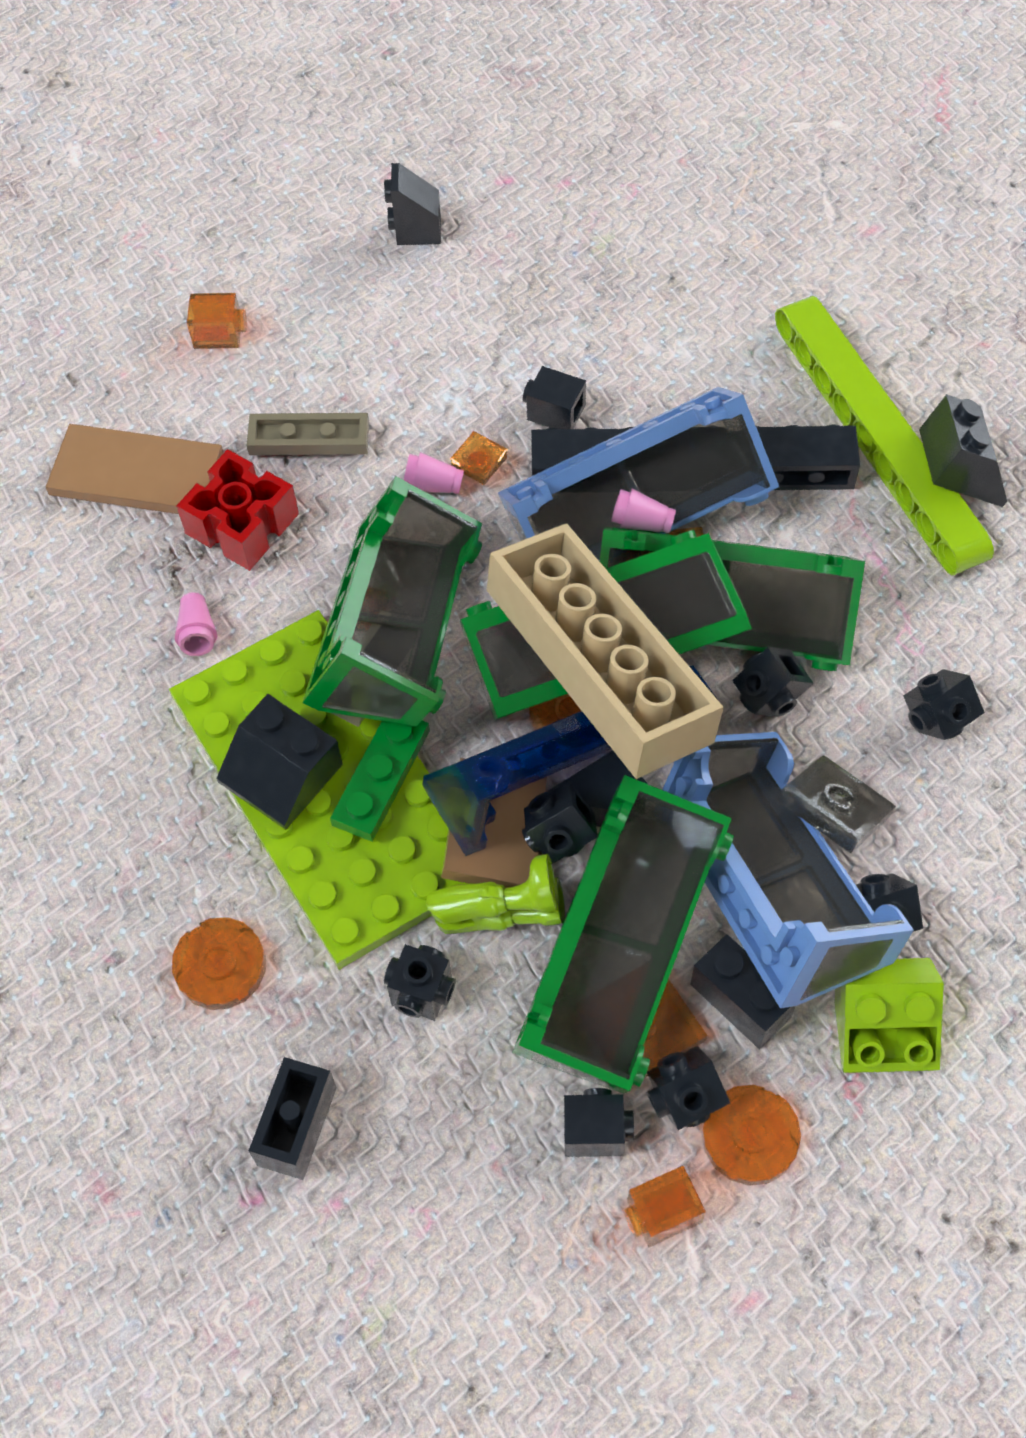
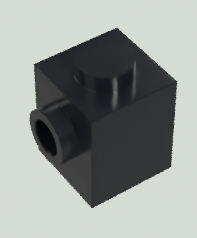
[522,366,586,429]
[564,1088,634,1157]

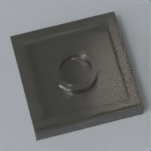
[776,755,896,853]

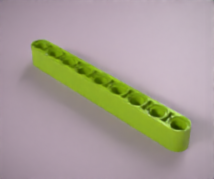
[775,295,994,575]

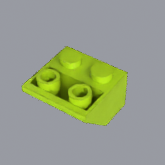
[834,958,944,1073]

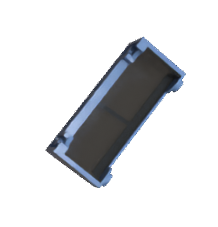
[498,387,779,562]
[657,732,914,1008]

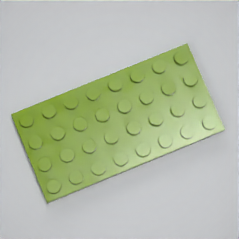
[169,610,468,970]

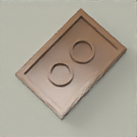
[441,758,547,888]

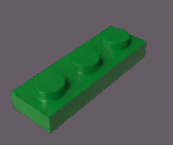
[330,708,430,842]

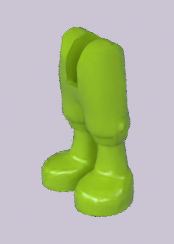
[426,854,565,934]

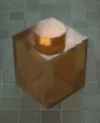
[187,293,247,349]
[623,1165,706,1248]

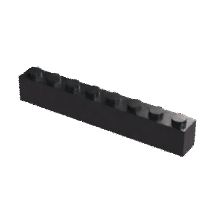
[531,424,860,493]

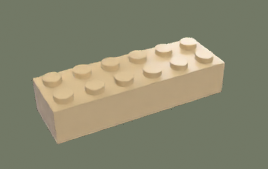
[487,523,724,779]

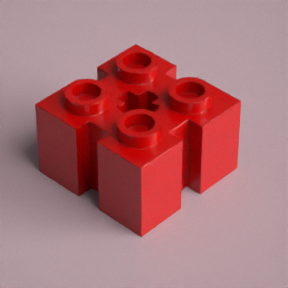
[176,449,299,571]

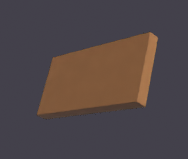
[46,423,224,514]

